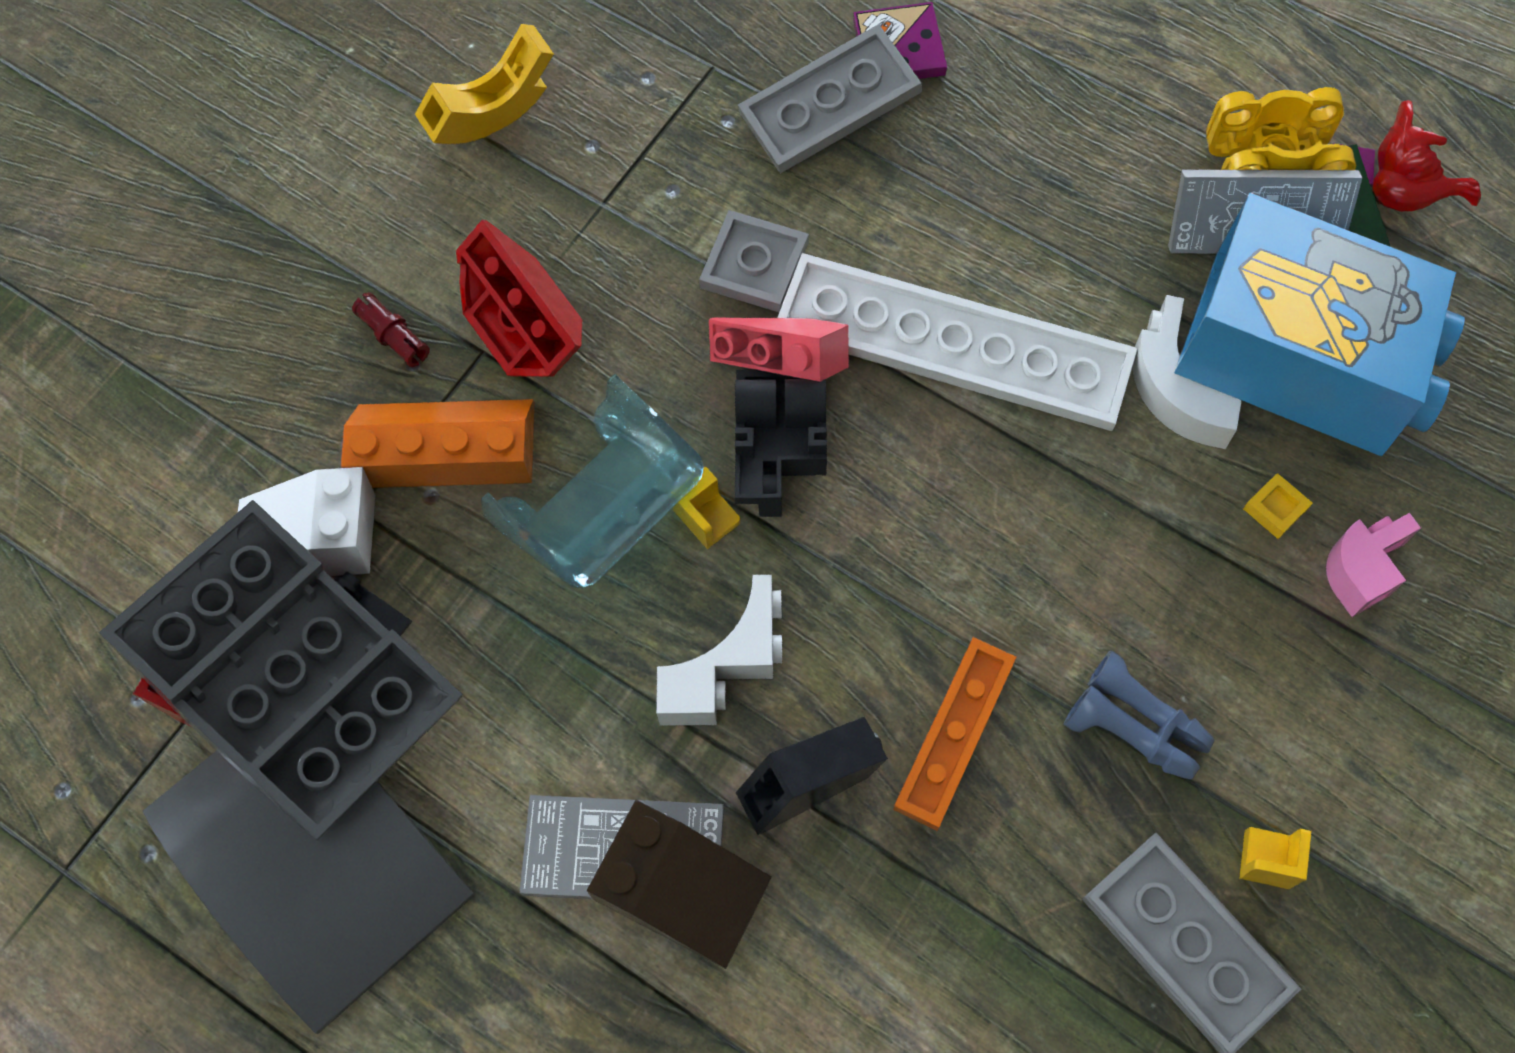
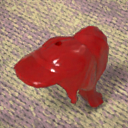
[1373,100,1481,212]

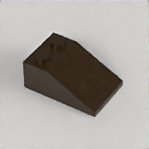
[587,799,772,969]

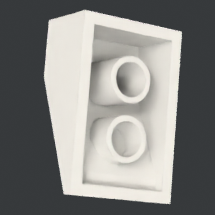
[238,467,376,576]

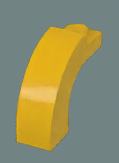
[415,24,554,144]

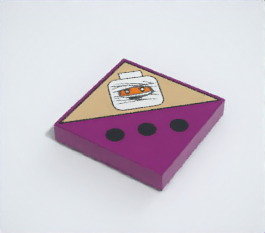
[853,2,947,79]

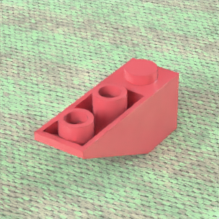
[709,318,849,382]

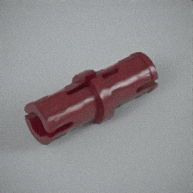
[352,292,430,368]

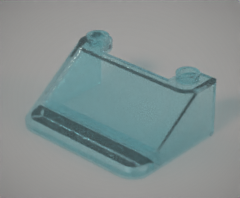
[481,374,704,588]

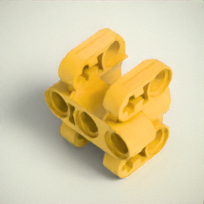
[1206,87,1356,170]

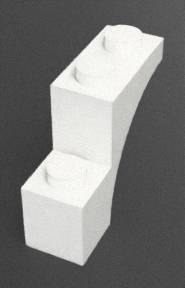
[656,575,782,726]

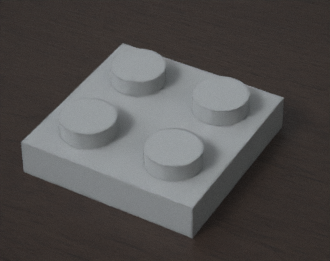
[699,210,809,312]

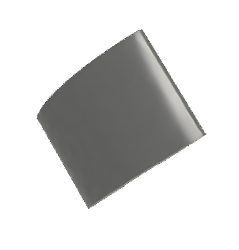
[99,500,463,841]
[143,751,475,1034]

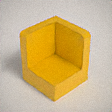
[670,467,740,549]
[1239,827,1311,889]

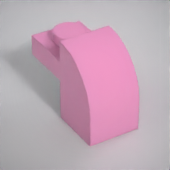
[1326,513,1421,617]

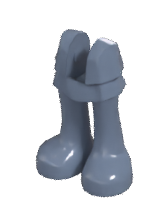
[1064,650,1215,780]

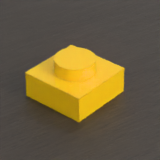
[1243,473,1313,539]

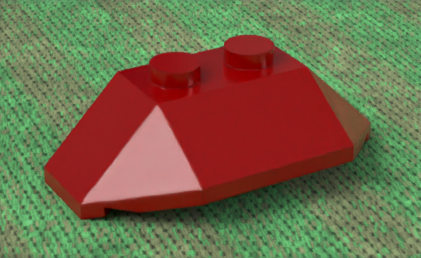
[456,219,582,377]

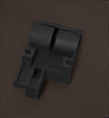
[735,370,827,517]

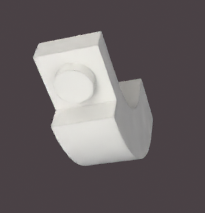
[1132,295,1241,449]

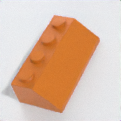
[341,399,535,488]

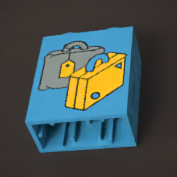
[1174,192,1465,457]

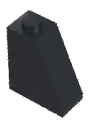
[736,717,888,835]

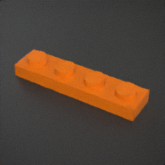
[893,637,1016,831]

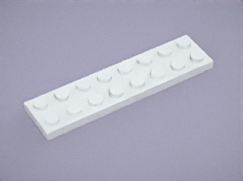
[777,253,1137,431]

